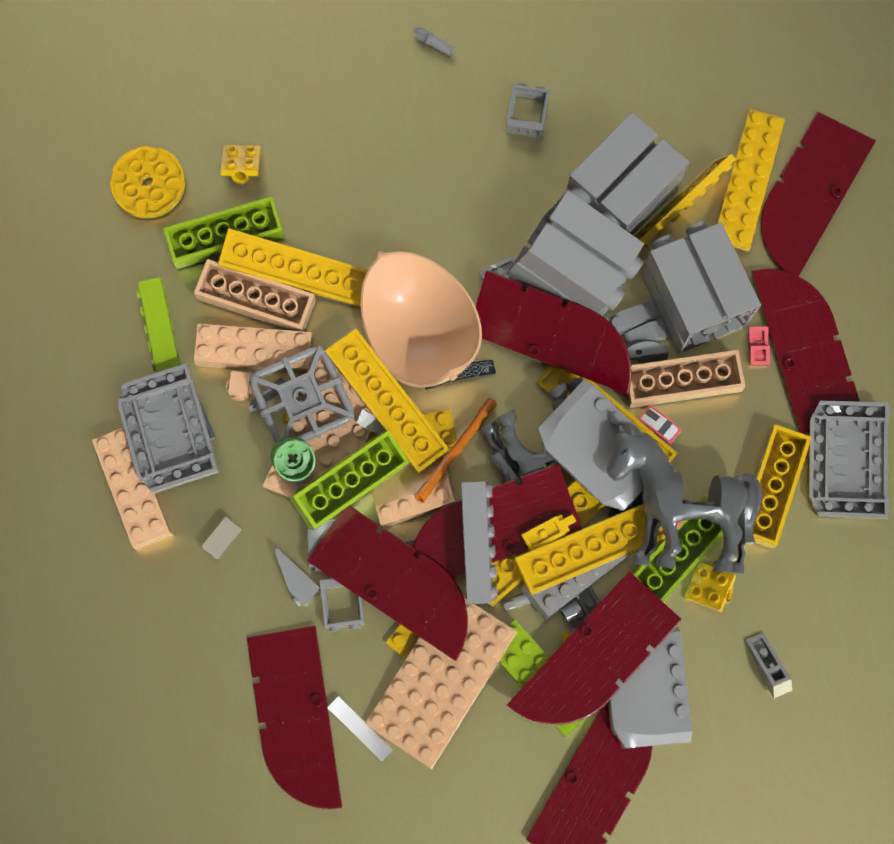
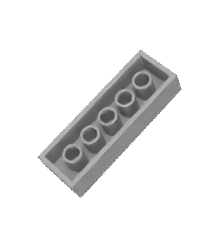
[461,481,498,604]
[521,551,635,620]

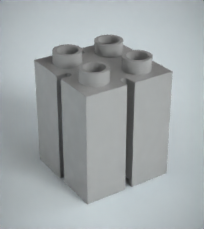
[567,112,689,235]
[507,190,644,316]
[641,221,761,354]

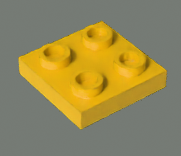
[220,145,261,184]
[684,562,736,612]

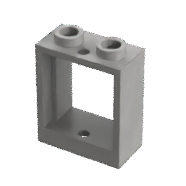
[506,83,550,138]
[320,579,365,632]

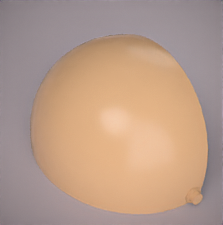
[361,251,482,388]

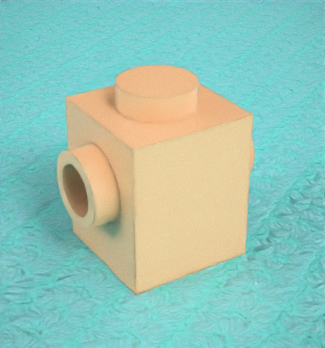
[226,371,253,401]

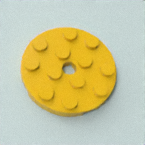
[110,146,185,218]

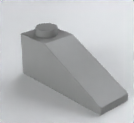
[605,300,661,336]
[275,548,321,607]
[746,633,792,698]

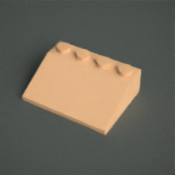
[372,455,457,528]

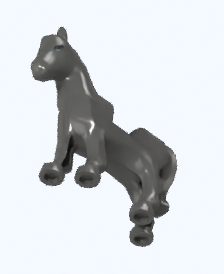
[480,376,652,486]
[607,424,763,574]

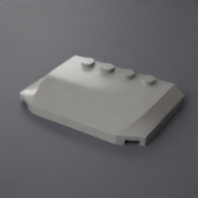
[117,363,219,494]
[537,379,670,511]
[809,401,889,519]
[608,626,693,748]

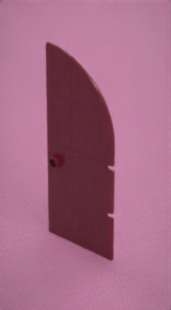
[761,111,876,276]
[751,269,860,434]
[475,270,632,395]
[413,463,583,577]
[307,505,468,661]
[507,571,682,725]
[247,626,343,809]
[525,702,652,844]

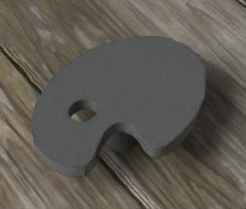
[627,340,668,364]

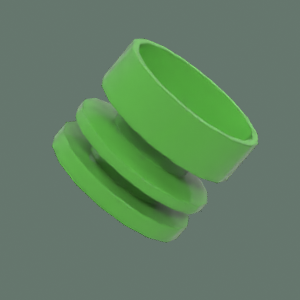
[270,436,316,482]

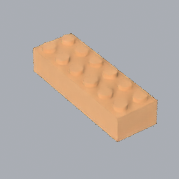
[194,259,316,332]
[194,324,314,374]
[627,350,746,408]
[92,427,173,550]

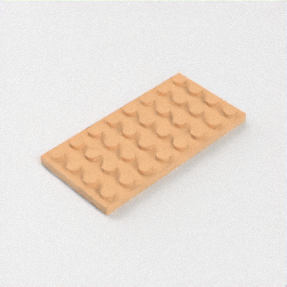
[263,346,394,497]
[366,597,517,769]

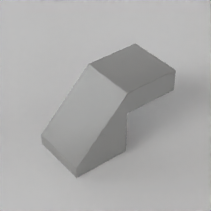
[624,319,671,346]

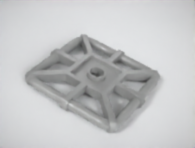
[249,345,355,443]

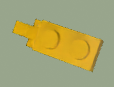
[522,514,576,551]

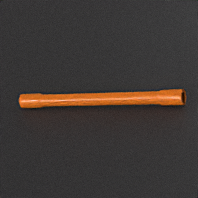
[414,398,497,503]

